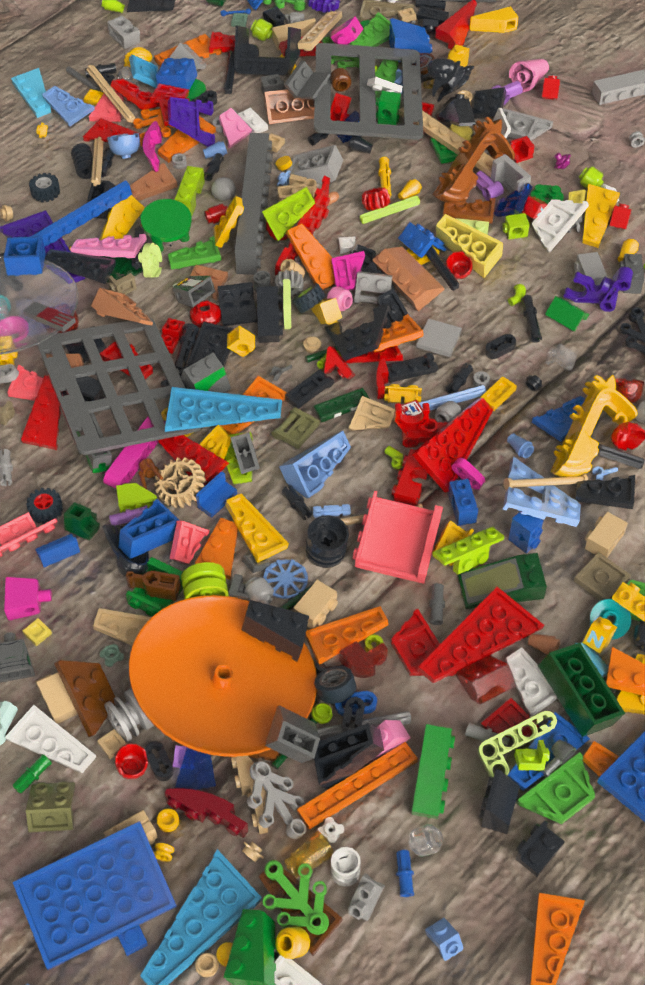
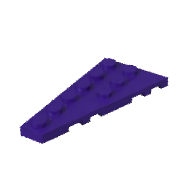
[0,210,85,285]

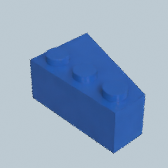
[119,499,180,559]

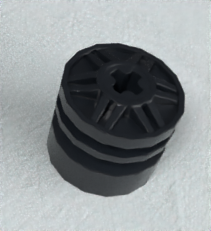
[305,515,349,568]

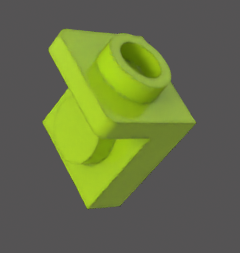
[514,740,550,770]

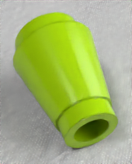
[102,0,125,13]

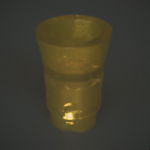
[283,830,334,879]

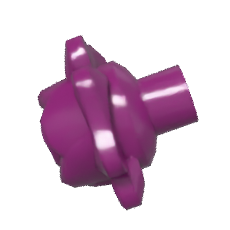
[554,152,571,169]

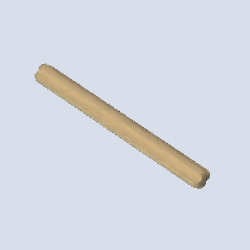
[86,65,135,123]
[91,137,104,186]

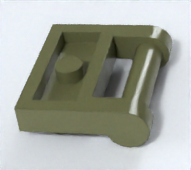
[271,407,320,449]

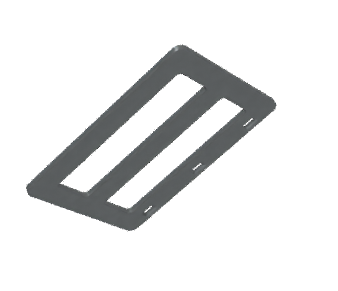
[314,43,423,140]

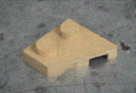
[349,396,395,431]

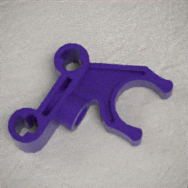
[563,267,633,312]

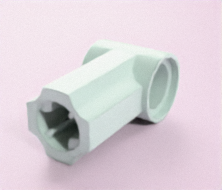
[0,701,18,745]

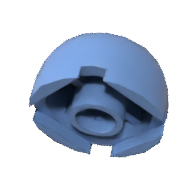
[107,133,140,159]

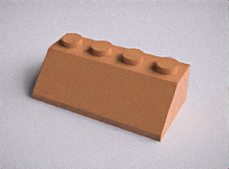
[263,89,315,124]
[372,247,445,311]

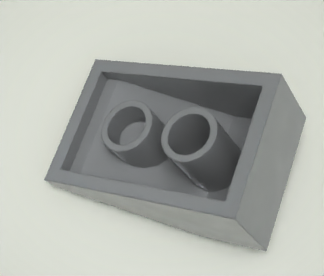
[287,145,343,184]

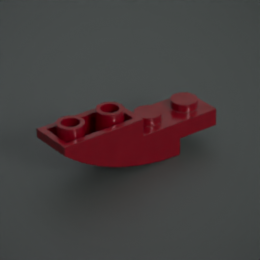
[164,788,249,838]

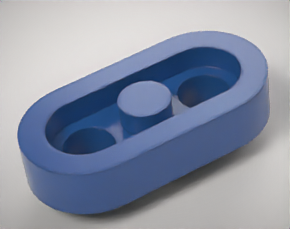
[335,691,377,716]

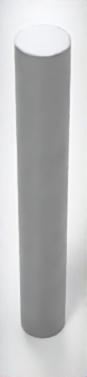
[66,66,100,91]

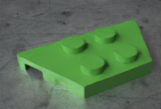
[517,752,595,824]

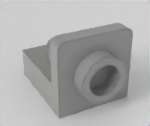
[285,12,304,24]

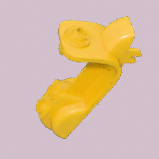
[550,374,638,477]

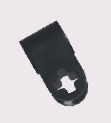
[263,6,285,28]

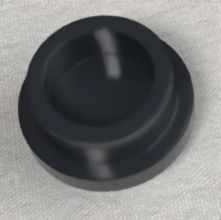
[525,375,543,392]

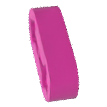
[452,458,485,490]

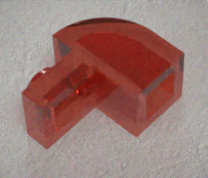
[339,641,388,678]

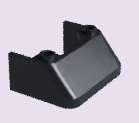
[234,26,301,76]

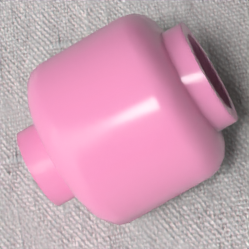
[327,286,353,311]

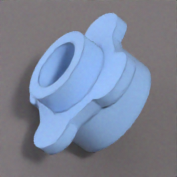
[277,170,291,186]

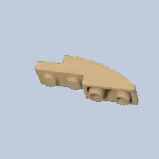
[231,756,268,834]

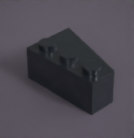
[257,286,283,343]
[241,600,309,662]
[314,723,384,789]

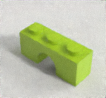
[174,166,205,216]

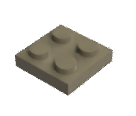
[574,552,631,601]

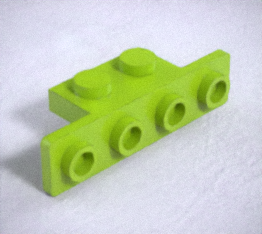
[432,527,504,575]

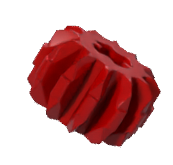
[362,187,390,211]

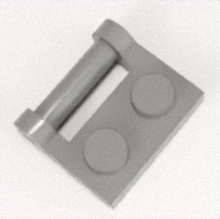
[354,271,393,304]

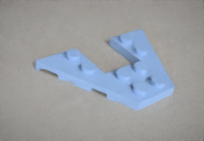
[503,457,581,527]

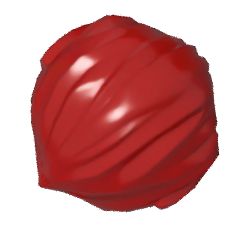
[611,422,645,451]

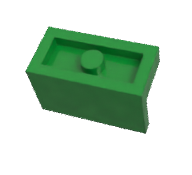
[545,296,589,332]

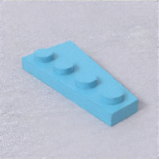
[11,68,52,118]

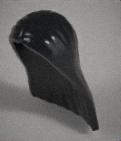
[102,524,149,577]

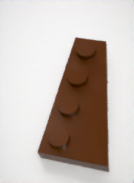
[259,859,343,956]

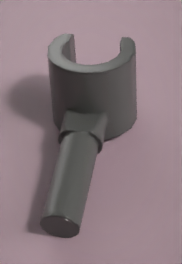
[269,364,292,381]

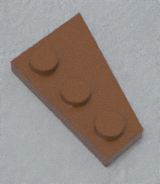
[443,198,496,224]

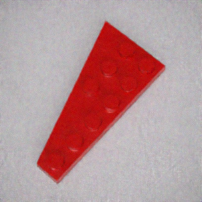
[275,176,330,276]
[411,398,493,492]
[417,587,545,683]

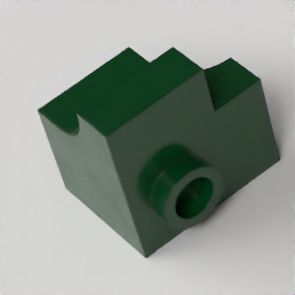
[64,502,100,541]

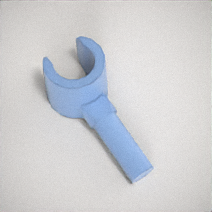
[593,466,618,480]

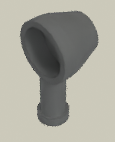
[540,740,576,777]

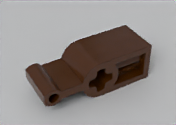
[126,571,181,601]

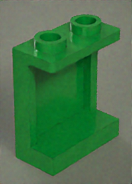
[126,557,183,617]

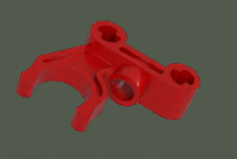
[394,403,449,448]

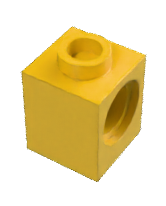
[227,326,255,357]

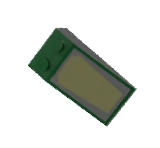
[457,553,547,609]

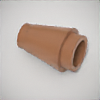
[528,634,560,654]

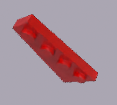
[157,435,229,486]

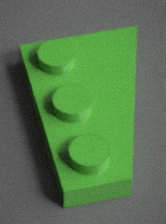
[168,236,221,270]

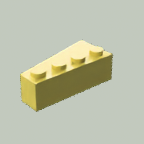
[436,214,503,278]

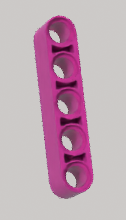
[103,417,166,489]

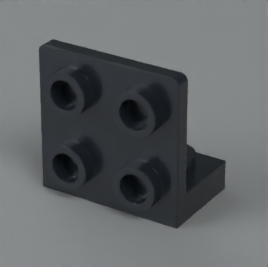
[218,282,258,326]

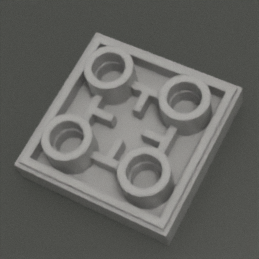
[416,319,462,357]

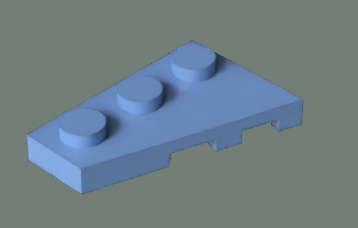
[42,86,95,127]

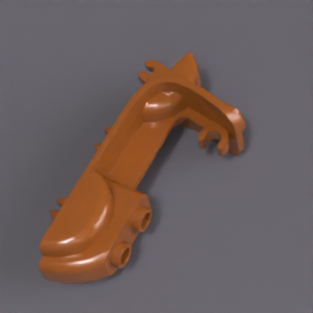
[433,117,515,202]

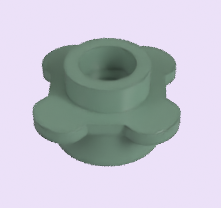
[100,644,124,667]

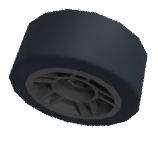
[314,666,356,704]

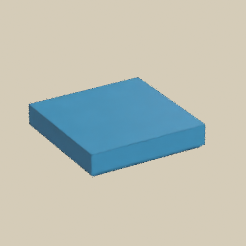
[129,55,159,88]

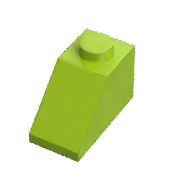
[116,483,157,513]

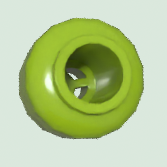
[250,18,272,41]
[579,166,604,189]

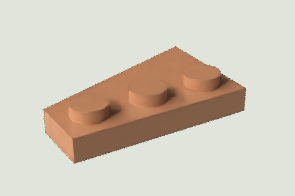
[130,163,178,201]

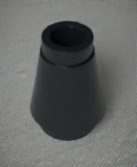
[348,135,373,154]

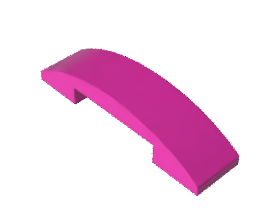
[143,121,162,172]

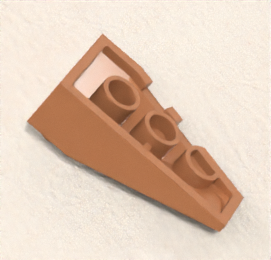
[91,288,153,326]

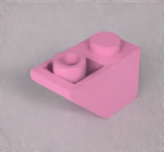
[367,720,410,764]

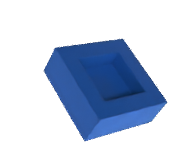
[118,926,148,956]

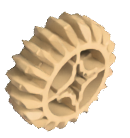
[154,457,206,508]

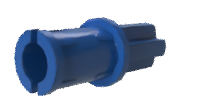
[396,850,414,897]

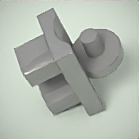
[348,873,385,921]

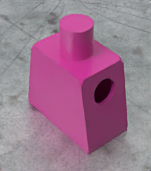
[331,16,363,45]
[4,577,52,620]

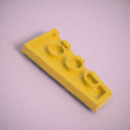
[582,184,620,248]
[99,195,145,241]
[225,493,289,563]

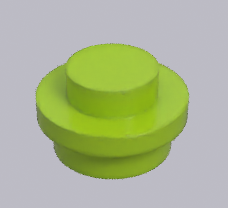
[311,703,333,724]

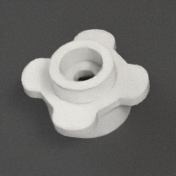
[318,817,344,843]

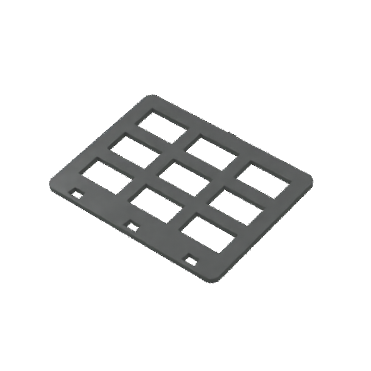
[36,318,201,455]

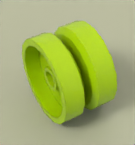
[181,562,229,599]

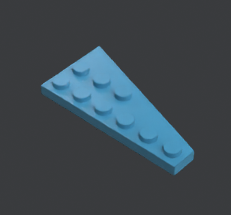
[165,387,282,432]
[140,849,262,985]

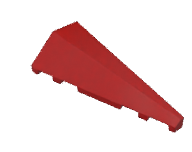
[435,0,477,50]

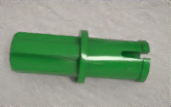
[13,754,52,794]

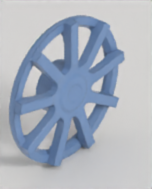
[263,559,308,599]

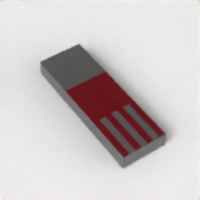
[23,301,76,332]

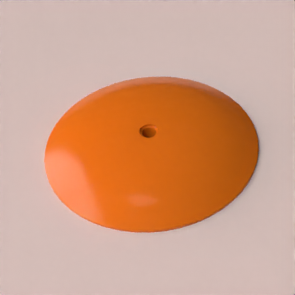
[129,595,317,757]

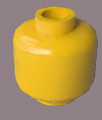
[275,926,310,959]

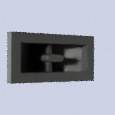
[231,432,260,474]

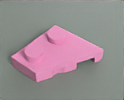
[219,108,252,148]

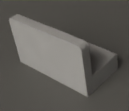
[170,43,207,71]

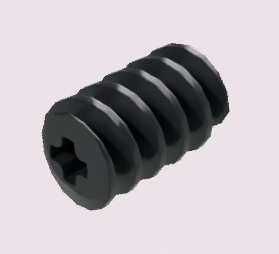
[71,143,93,179]

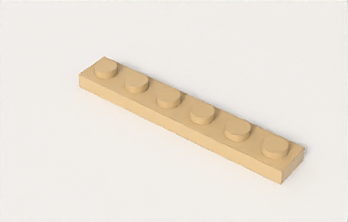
[298,11,342,51]

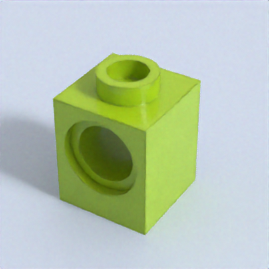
[502,213,529,240]

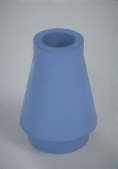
[203,141,228,159]
[507,433,534,458]

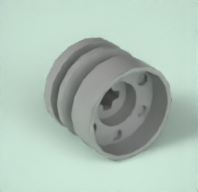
[104,688,155,742]

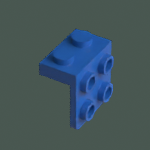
[398,222,447,258]

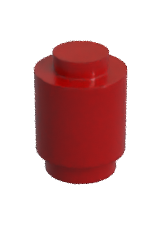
[204,203,228,224]

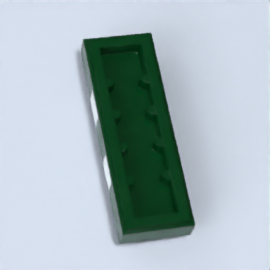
[313,388,370,423]

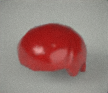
[446,251,473,279]
[115,743,148,779]

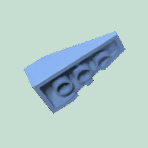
[279,431,351,498]

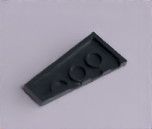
[44,249,116,284]

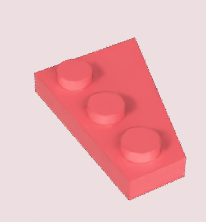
[89,88,124,122]

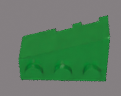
[223,909,276,985]

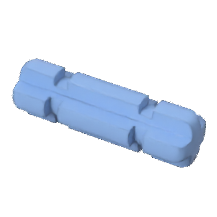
[313,504,351,518]

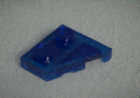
[494,183,532,217]
[175,747,216,790]

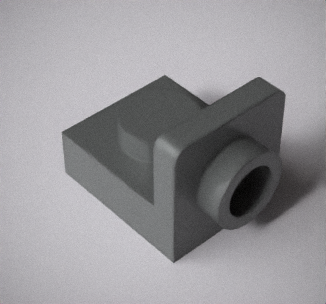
[228,574,249,601]

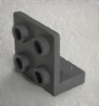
[284,61,331,99]

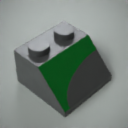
[181,353,231,393]

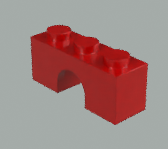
[392,449,428,506]

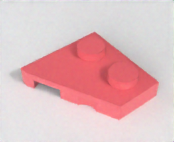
[170,521,210,564]

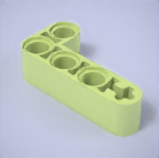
[478,711,557,777]

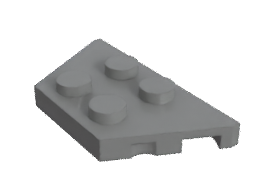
[503,108,553,141]

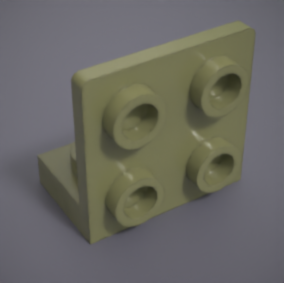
[26,781,75,832]

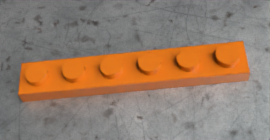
[297,742,418,830]

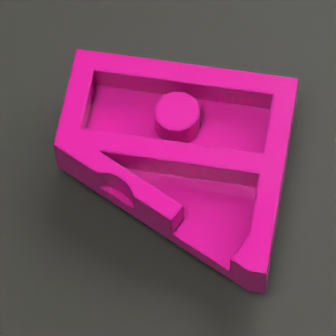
[332,251,365,291]

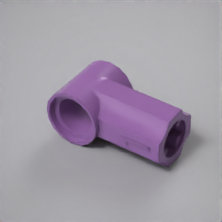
[492,80,523,105]
[476,171,504,201]

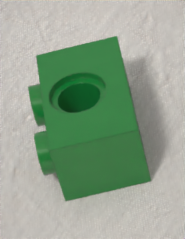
[376,91,401,125]

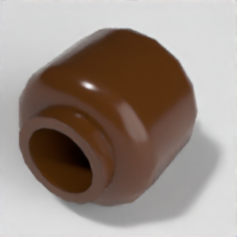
[330,68,352,92]

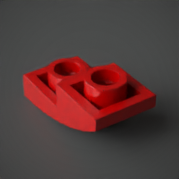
[161,318,185,354]

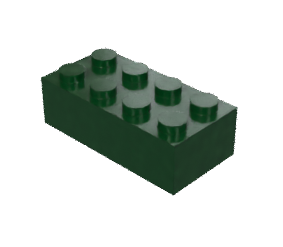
[538,643,625,737]

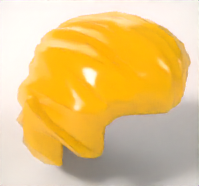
[124,47,152,70]

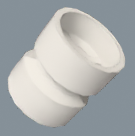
[331,847,361,887]

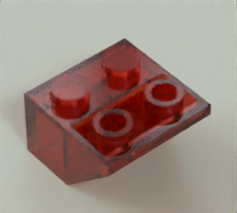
[456,655,516,705]

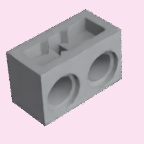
[107,15,140,49]

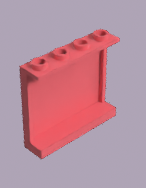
[352,491,443,584]

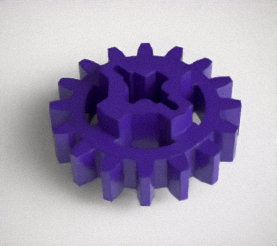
[308,0,340,13]

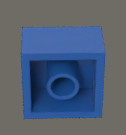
[156,58,197,90]
[4,236,45,276]

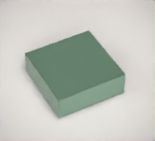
[231,13,248,27]

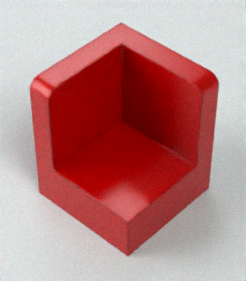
[510,136,535,163]

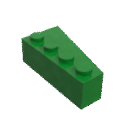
[412,724,455,819]

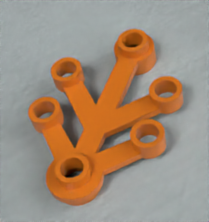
[133,107,175,147]

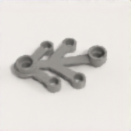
[247,761,306,839]

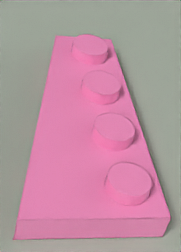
[70,234,147,258]

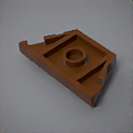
[54,660,115,737]

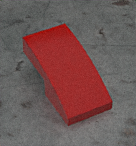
[376,358,389,400]

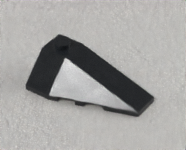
[435,94,476,126]

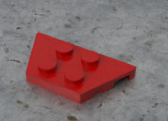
[391,609,456,676]

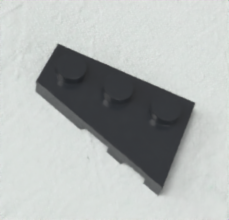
[575,475,636,509]

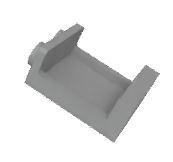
[491,154,531,207]

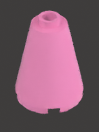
[509,59,549,93]

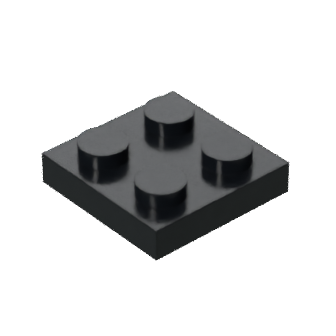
[472,87,506,119]

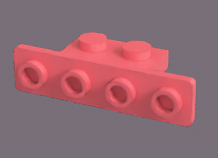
[0,512,58,558]

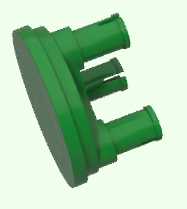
[141,199,192,252]

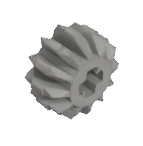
[275,270,304,296]

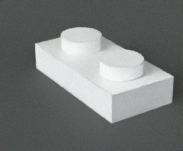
[367,77,403,93]
[238,108,268,133]

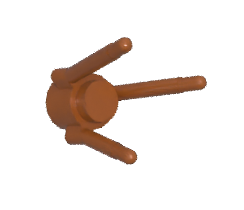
[138,458,175,491]

